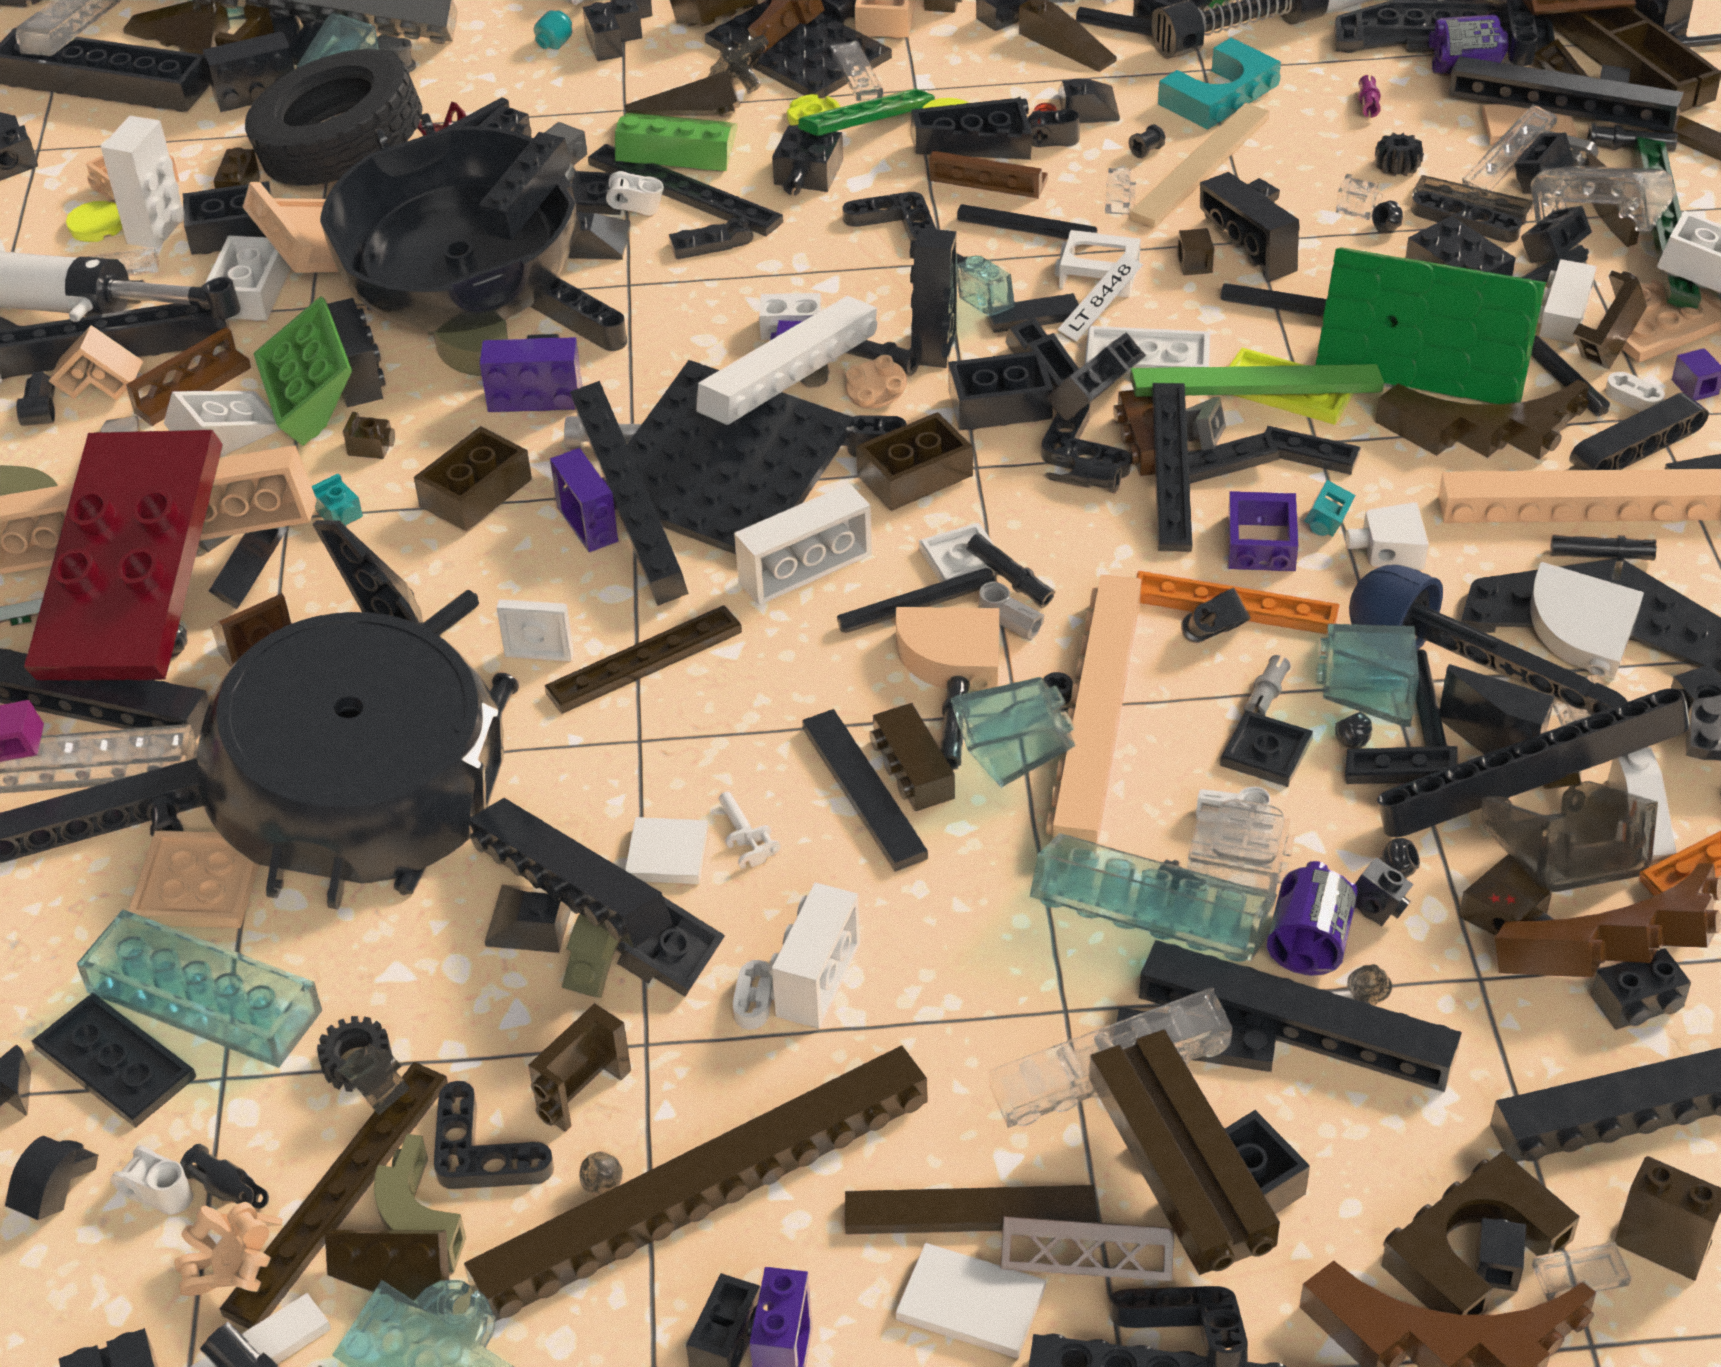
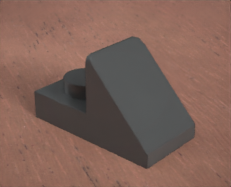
[1186,397,1226,450]

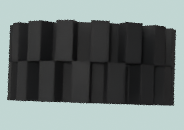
[317,1016,393,1092]

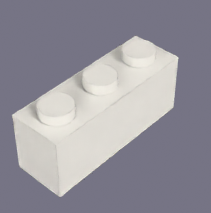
[1538,259,1597,343]

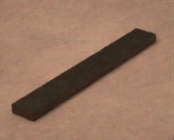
[219,1062,448,1329]

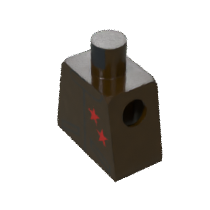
[1459,854,1555,936]

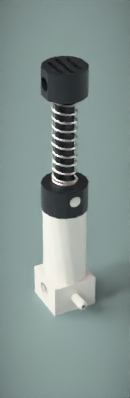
[1152,0,1372,59]

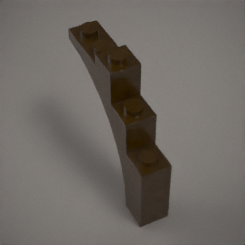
[1375,379,1589,460]

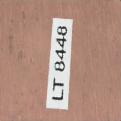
[1057,253,1144,342]

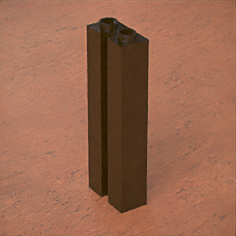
[1089,1029,1280,1275]

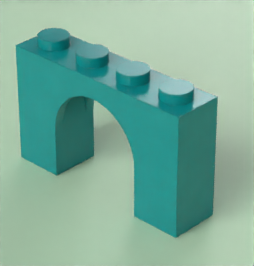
[1158,37,1281,130]

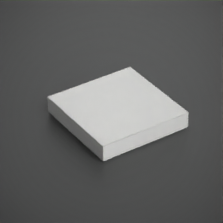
[918,522,997,582]
[496,599,574,662]
[625,817,709,884]

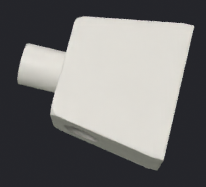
[1346,502,1429,570]

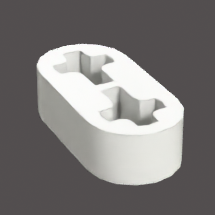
[1605,372,1665,412]
[733,960,773,1030]

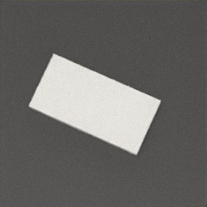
[1085,326,1211,375]

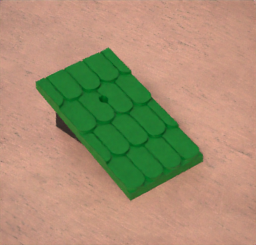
[1315,247,1546,404]

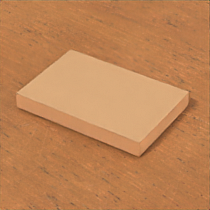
[1482,104,1577,145]

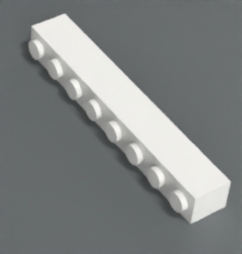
[696,295,878,425]

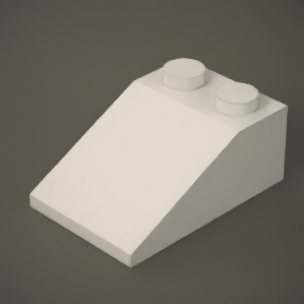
[163,391,282,457]

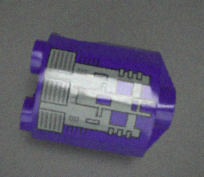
[1429,15,1509,74]
[1266,861,1358,976]

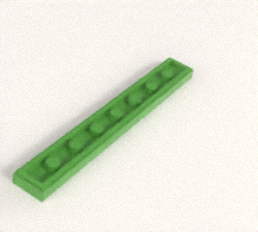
[1130,364,1384,397]

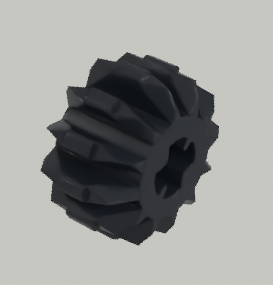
[1374,132,1424,176]

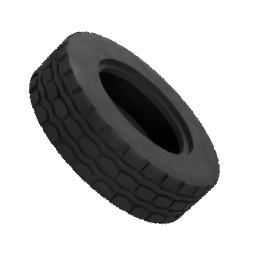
[244,49,423,186]

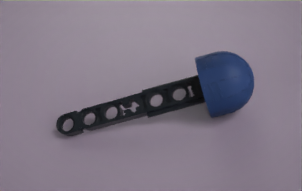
[1349,564,1628,715]

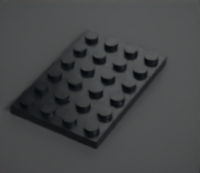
[705,0,892,98]

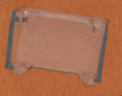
[1531,166,1675,232]

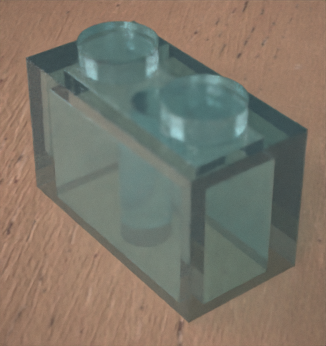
[957,255,1015,317]

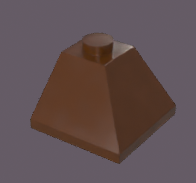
[211,593,292,668]

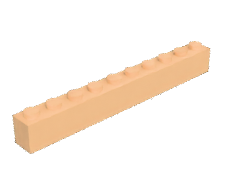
[1438,469,1721,523]
[1046,574,1141,855]

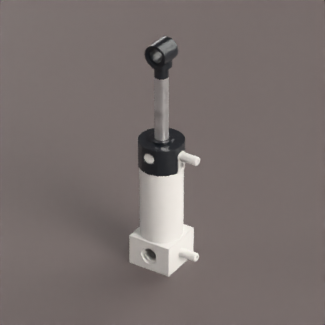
[0,238,241,322]

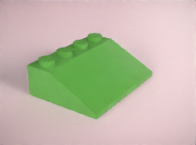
[615,113,738,171]
[253,296,352,446]

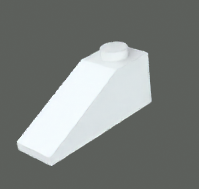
[1608,747,1677,862]

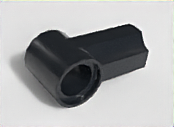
[16,371,55,426]
[200,1322,279,1367]

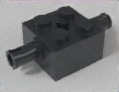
[772,125,844,196]

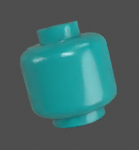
[533,10,573,50]

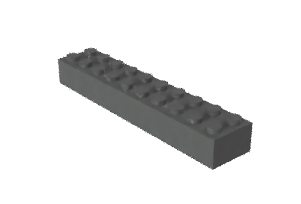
[195,0,458,44]

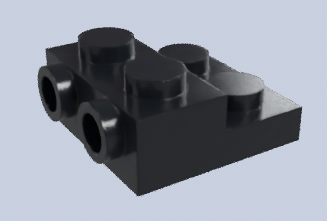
[616,896,725,997]

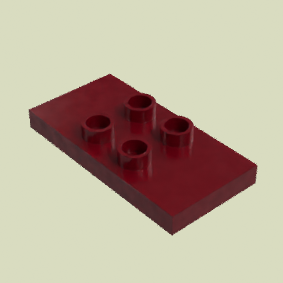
[24,430,223,680]

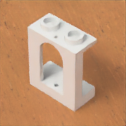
[1055,230,1141,298]

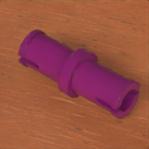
[1358,75,1381,118]

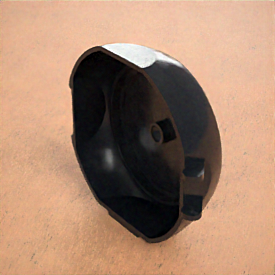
[320,113,580,333]
[197,612,504,910]

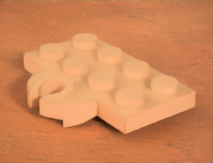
[1600,279,1721,363]

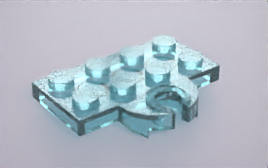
[332,1279,514,1367]

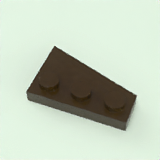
[325,1230,452,1319]

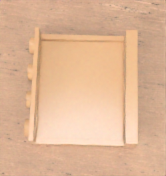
[243,182,339,273]

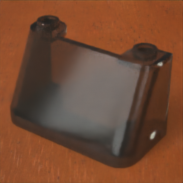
[1481,780,1658,892]

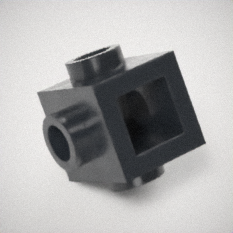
[1355,857,1414,927]

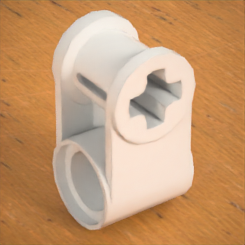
[606,171,664,216]
[110,1145,193,1215]

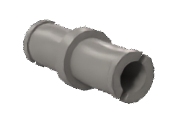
[1244,655,1291,716]

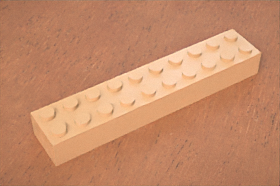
[0,445,316,574]

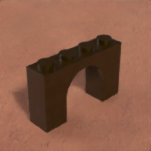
[1381,1151,1580,1315]

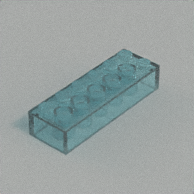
[1029,833,1277,962]
[76,909,323,1068]

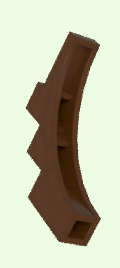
[748,0,824,53]
[1495,863,1721,978]
[1299,1260,1596,1367]

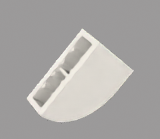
[1530,562,1644,678]

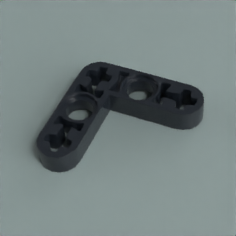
[842,192,936,243]
[1041,403,1131,479]
[434,1081,555,1189]
[1110,1286,1248,1367]

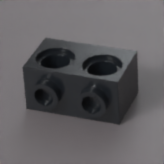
[1521,206,1592,263]
[686,1273,761,1367]

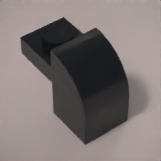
[5,1135,99,1220]

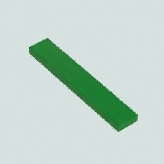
[798,88,935,136]

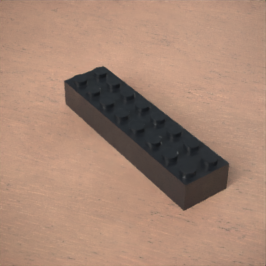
[0,28,210,112]

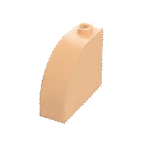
[896,607,999,691]

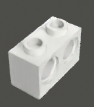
[759,293,822,340]

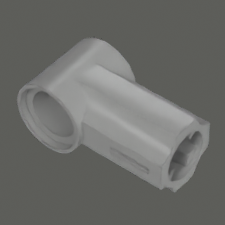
[978,582,1045,640]

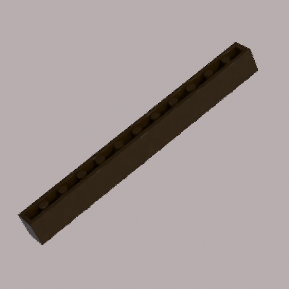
[464,1045,928,1324]

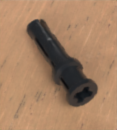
[1587,122,1678,152]
[846,340,921,375]

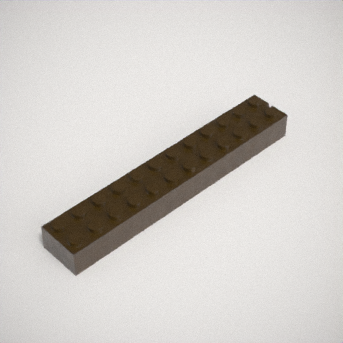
[1538,7,1721,113]

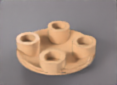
[846,355,907,408]

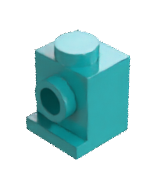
[311,473,363,526]
[1304,480,1356,537]

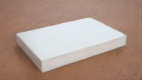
[896,1243,1046,1359]

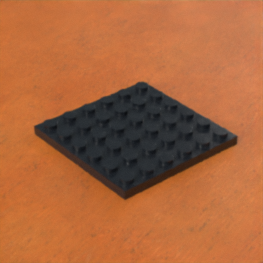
[602,360,855,554]

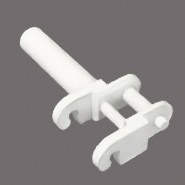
[718,792,781,869]

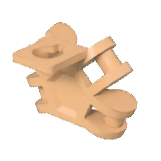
[174,1202,283,1296]

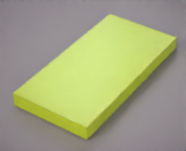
[1229,347,1355,425]

